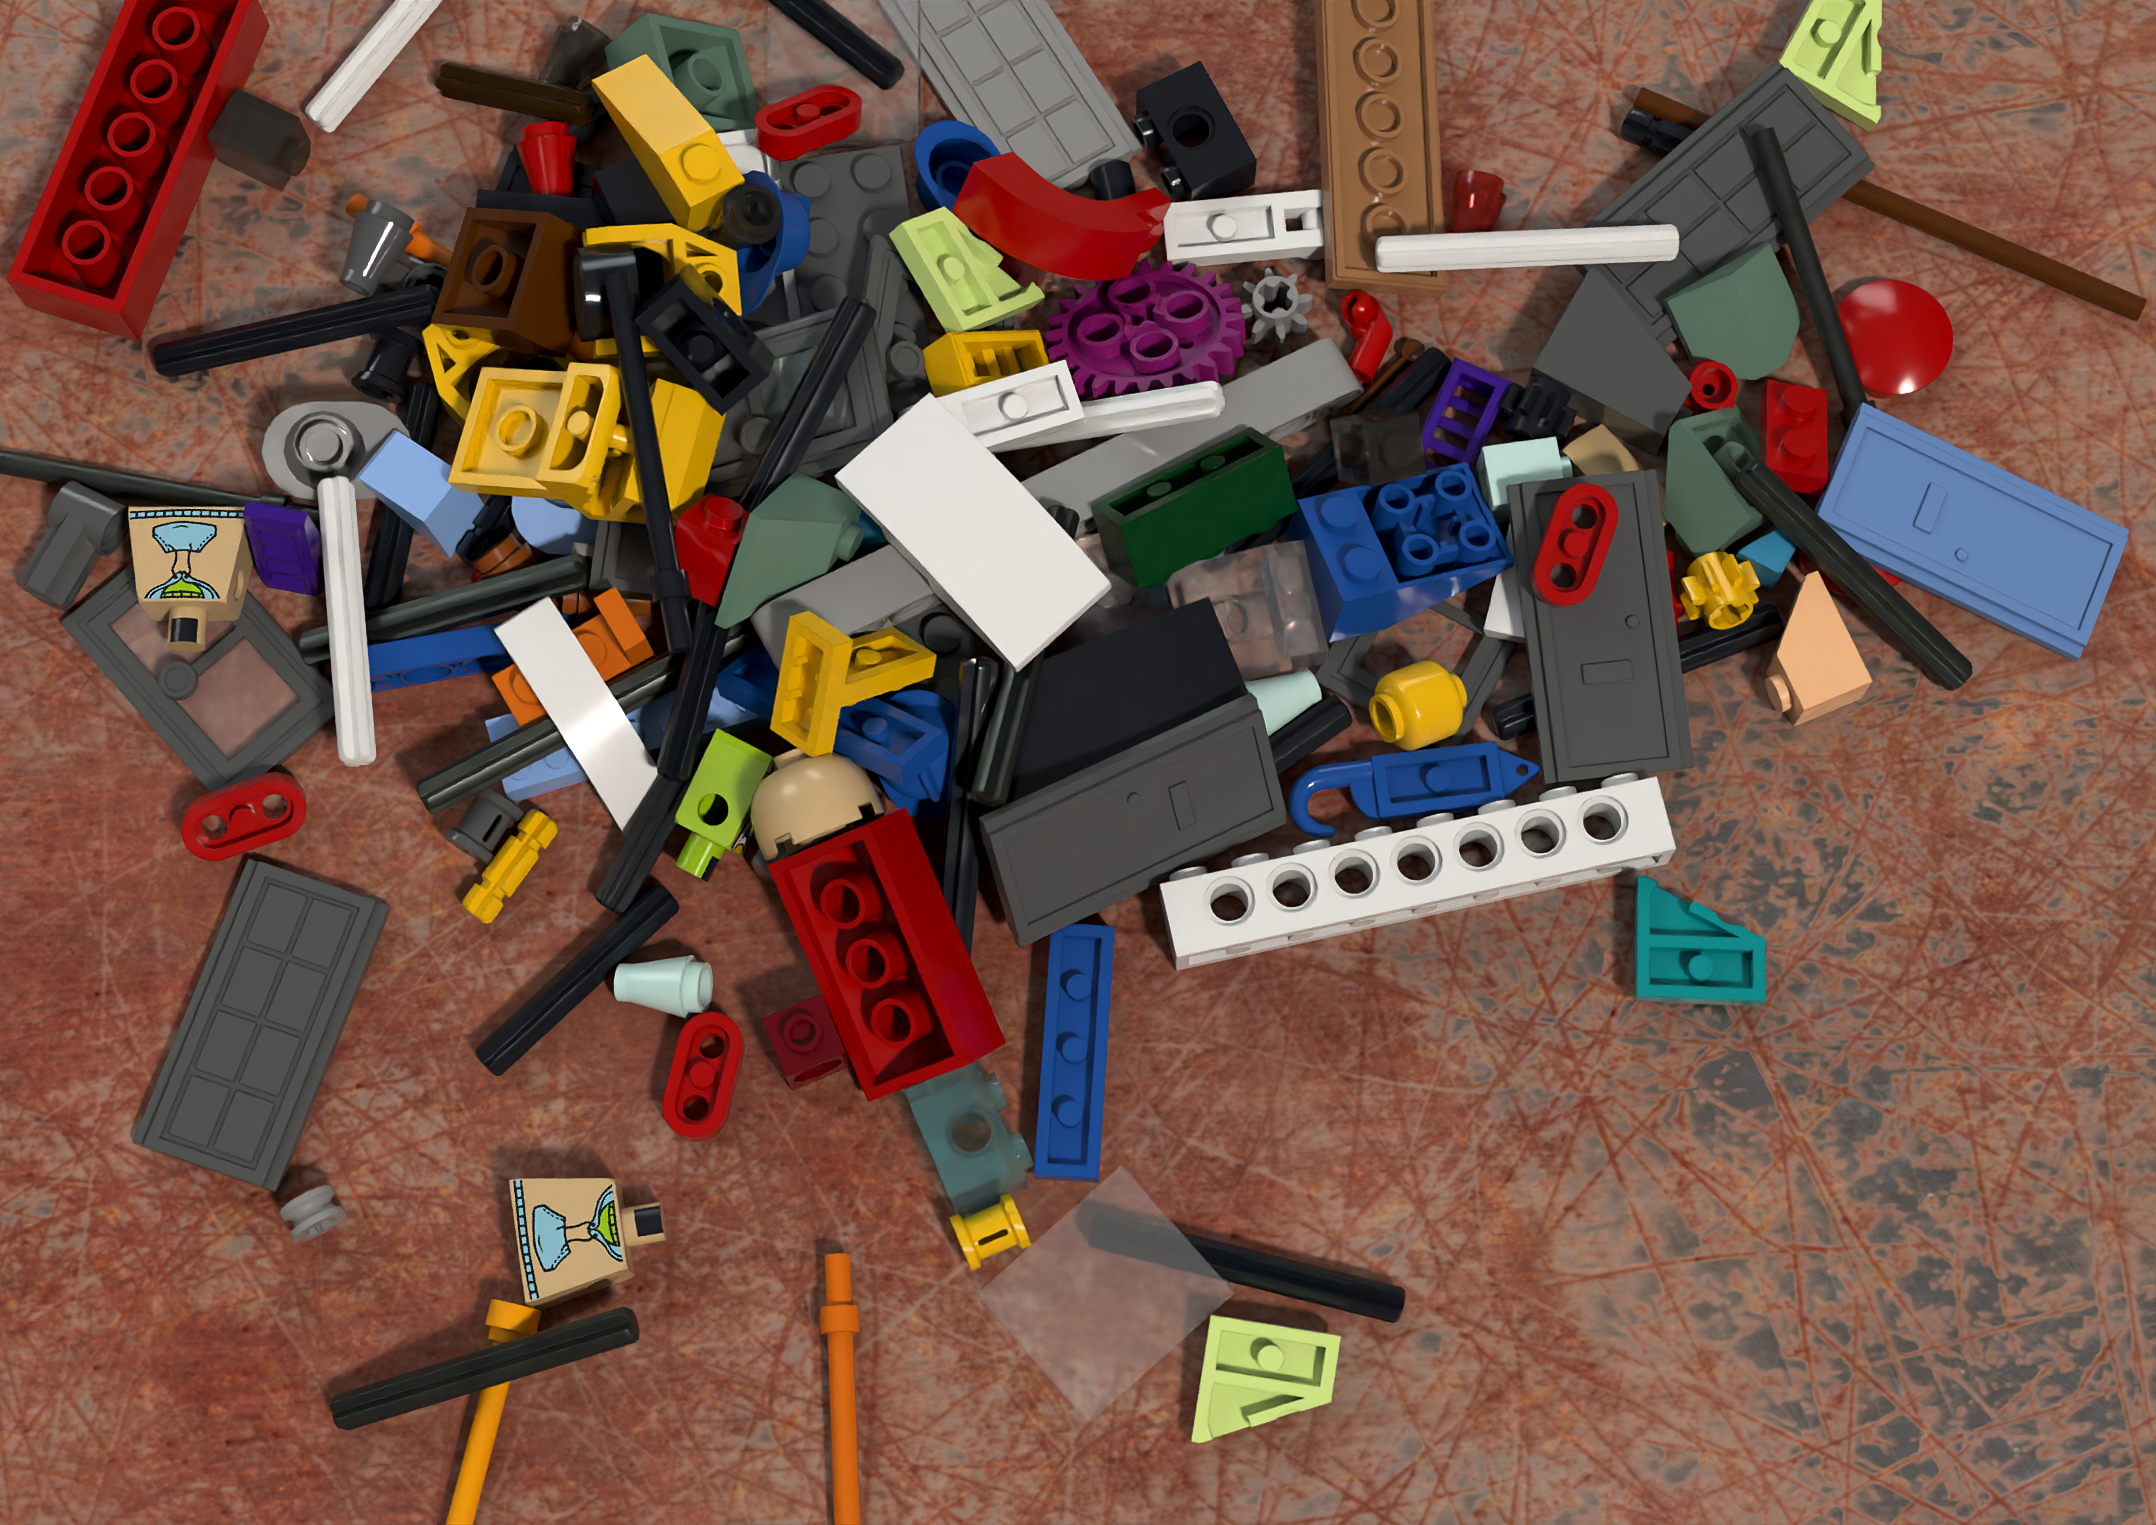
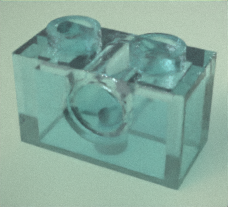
[904,1061,1034,1217]

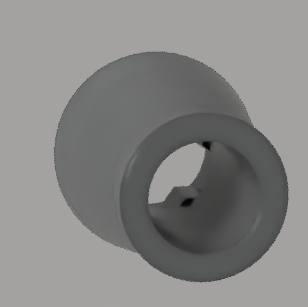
[339,200,414,297]

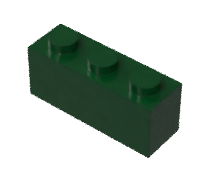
[1091,427,1298,590]

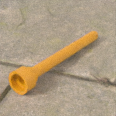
[446,1299,542,1525]

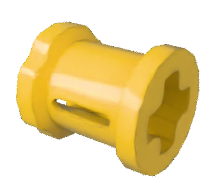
[949,1192,1031,1271]

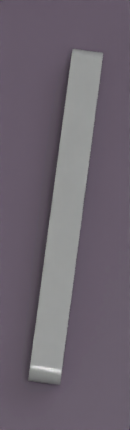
[750,337,1364,673]

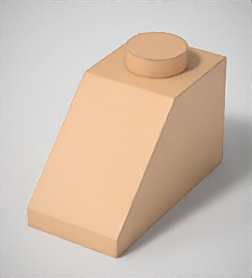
[1765,571,1873,727]

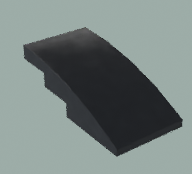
[996,596,1249,804]

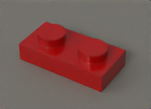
[1760,379,1828,496]

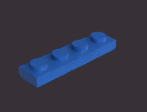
[716,642,948,787]
[1034,924,1115,1183]

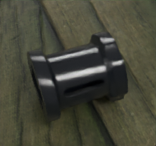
[351,328,425,404]

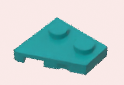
[1634,876,1766,1007]

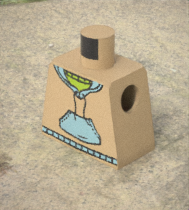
[128,507,254,653]
[509,1178,667,1310]

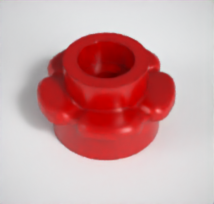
[1683,359,1738,416]

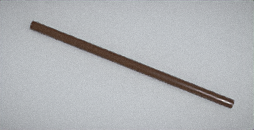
[1633,87,2147,322]

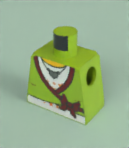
[674,728,777,882]

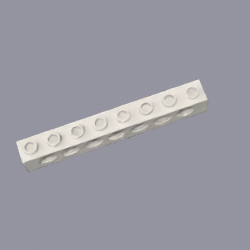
[1159,773,1676,971]

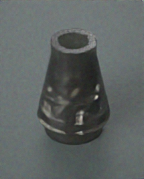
[538,15,611,89]
[707,184,781,252]

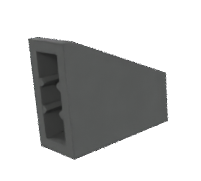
[1530,267,1694,457]

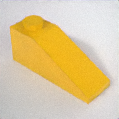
[592,54,745,233]

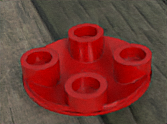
[1837,280,1953,399]

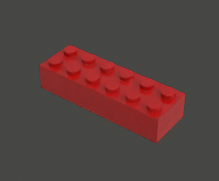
[6,0,270,342]

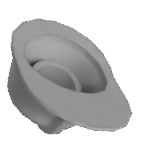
[262,401,411,500]

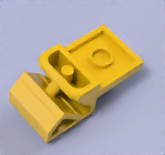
[448,362,727,526]

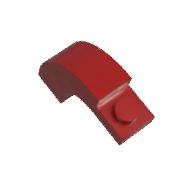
[951,151,1172,281]

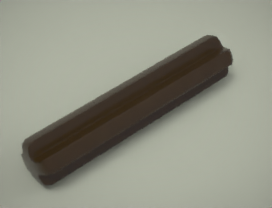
[435,62,597,126]

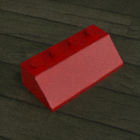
[768,807,1006,1102]

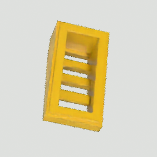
[922,330,1050,398]

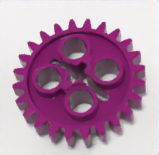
[1045,259,1247,401]

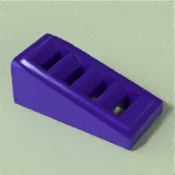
[1404,357,1512,474]
[243,501,325,596]

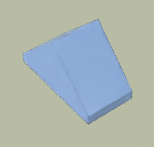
[355,430,484,558]

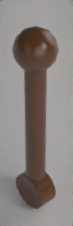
[1329,339,1425,432]

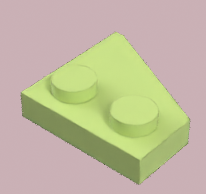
[1778,0,1882,132]
[889,206,1045,333]
[1191,1314,1341,1443]

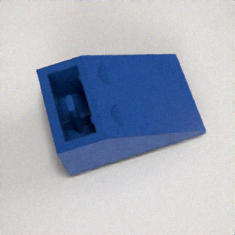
[1283,462,1515,643]

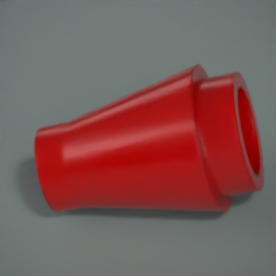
[516,121,577,197]

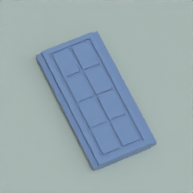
[1814,402,2130,662]

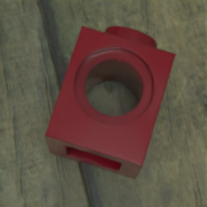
[761,994,851,1091]

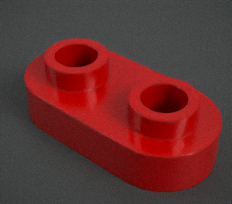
[754,85,862,161]
[1530,483,1618,609]
[181,772,307,861]
[662,1012,745,1142]

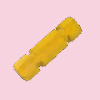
[462,809,558,924]

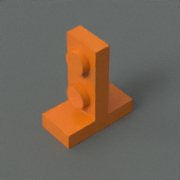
[491,587,656,727]

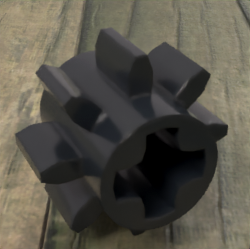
[1497,376,1578,447]

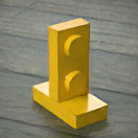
[770,611,937,758]

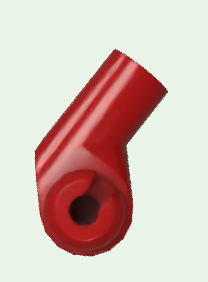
[1340,289,1393,383]

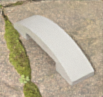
[493,596,660,838]

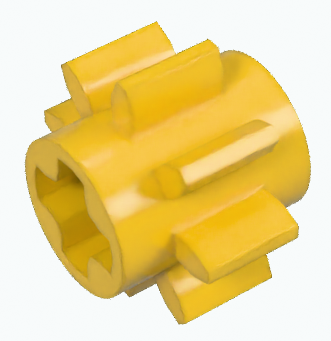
[1679,551,1761,630]

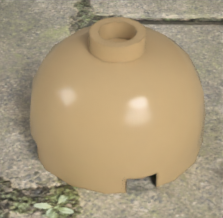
[750,748,885,860]

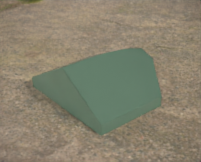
[1662,243,1803,380]

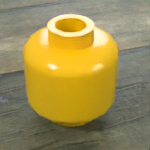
[1369,660,1467,751]

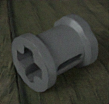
[442,787,524,866]

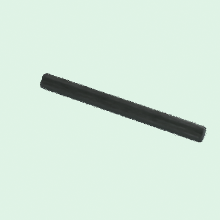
[416,616,762,814]

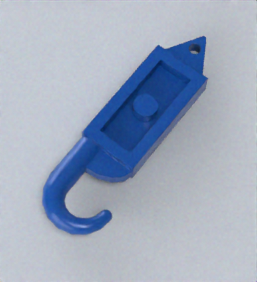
[1289,741,1540,838]

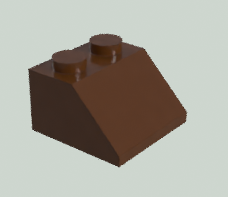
[431,207,585,358]

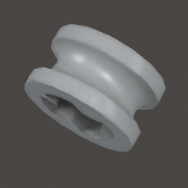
[279,1185,347,1243]

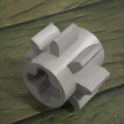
[1241,268,1313,349]

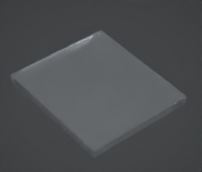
[767,0,921,152]
[977,1165,1235,1423]

